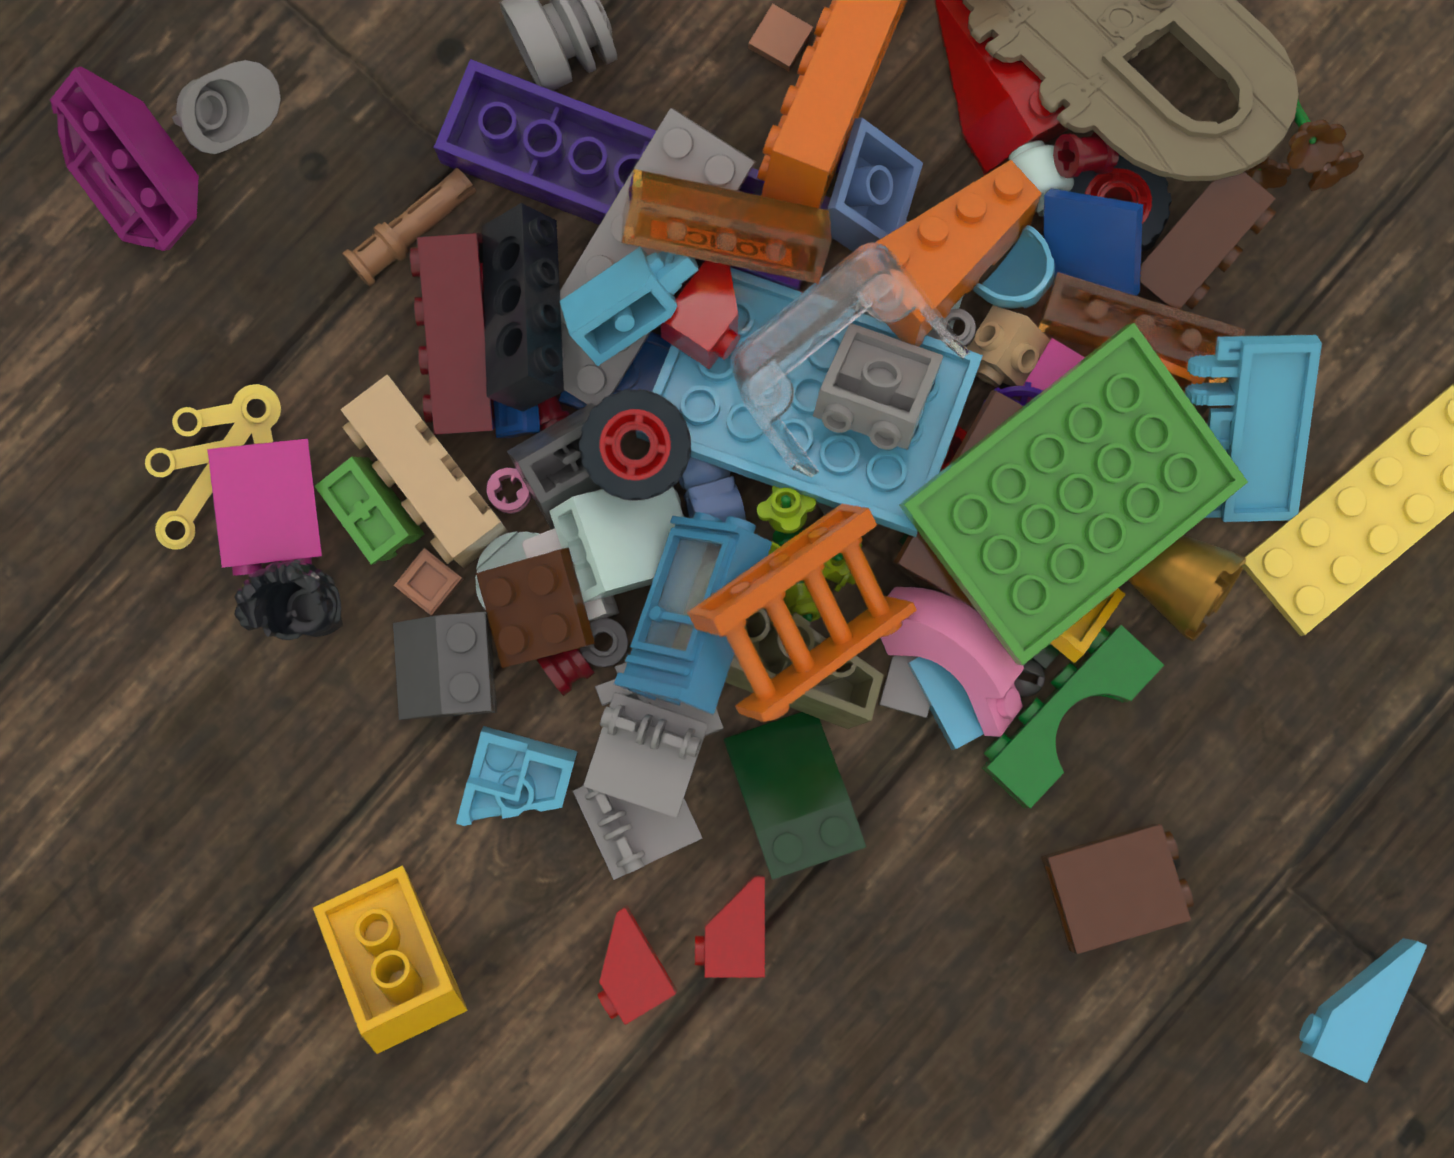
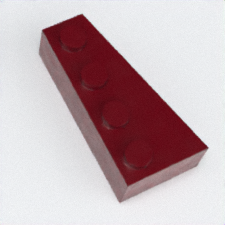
[410,233,495,435]

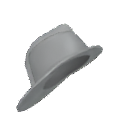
[172,60,281,154]

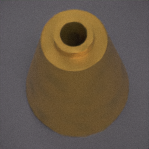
[1128,535,1247,642]

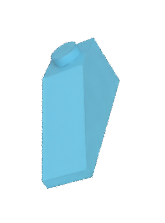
[1299,938,1427,1083]

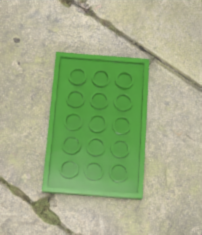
[899,323,1248,665]

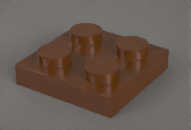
[476,547,595,668]

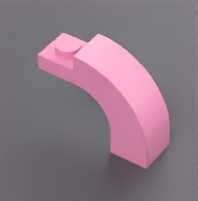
[880,587,1024,737]

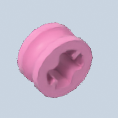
[486,467,531,514]

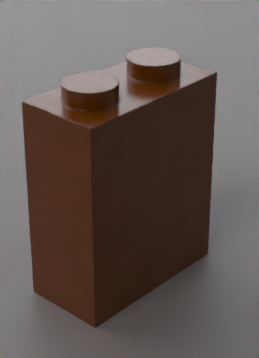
[1041,824,1194,954]

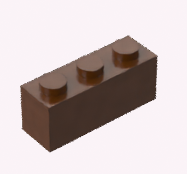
[1140,172,1276,311]

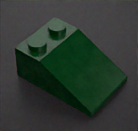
[723,712,866,880]

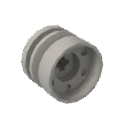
[499,0,618,91]

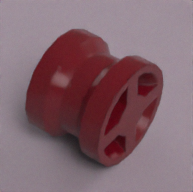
[536,648,595,696]

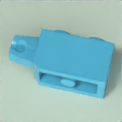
[559,246,698,366]

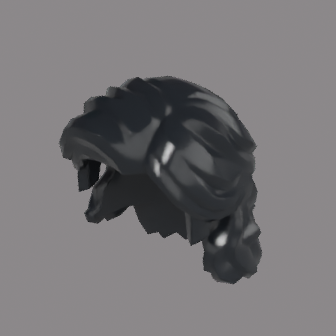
[234,560,343,640]

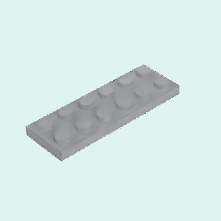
[560,108,756,406]

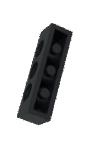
[482,203,564,412]

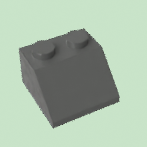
[393,612,497,720]

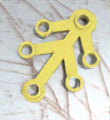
[145,384,281,549]

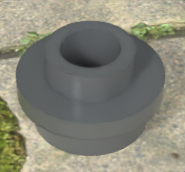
[580,618,628,667]

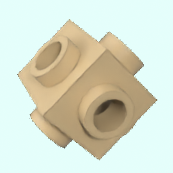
[966,305,1050,387]

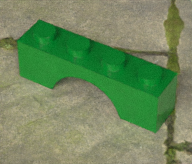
[981,625,1164,809]

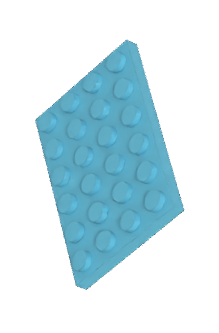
[636,267,983,537]

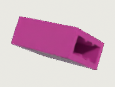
[207,439,322,575]

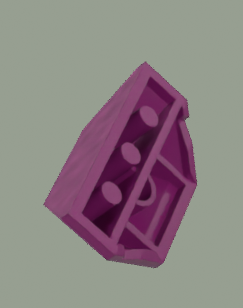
[50,67,199,251]

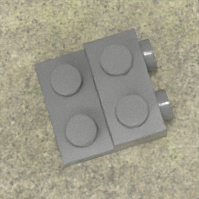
[813,323,943,450]

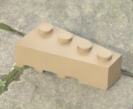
[340,374,509,568]

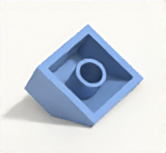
[824,118,923,253]

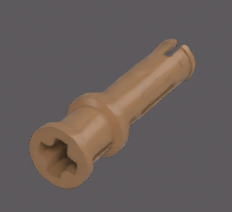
[342,168,476,287]

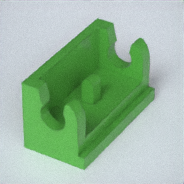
[315,457,425,565]

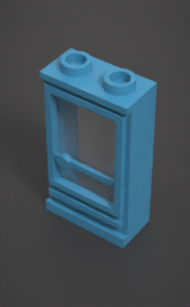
[614,512,772,715]

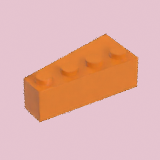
[852,160,1042,347]

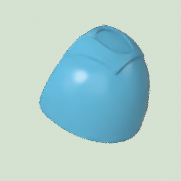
[973,225,1055,309]

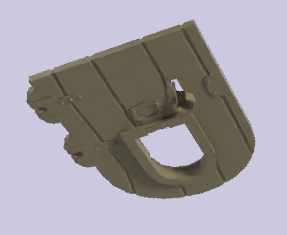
[963,0,1299,181]

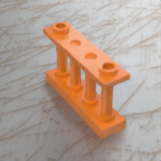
[687,504,917,722]

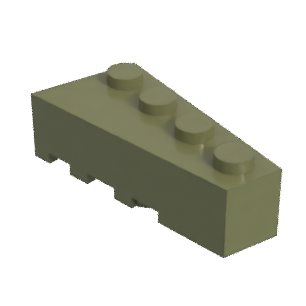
[676,561,884,729]

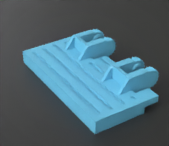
[1185,335,1322,522]

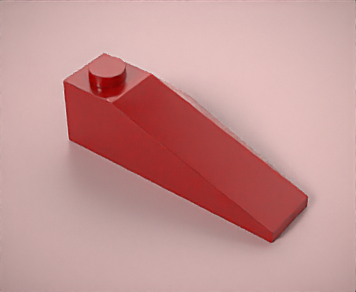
[934,0,1068,175]

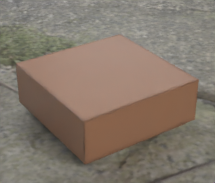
[748,3,813,72]
[394,548,464,616]

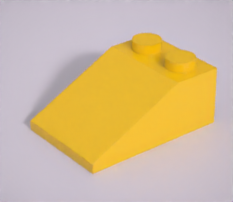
[313,865,468,1054]

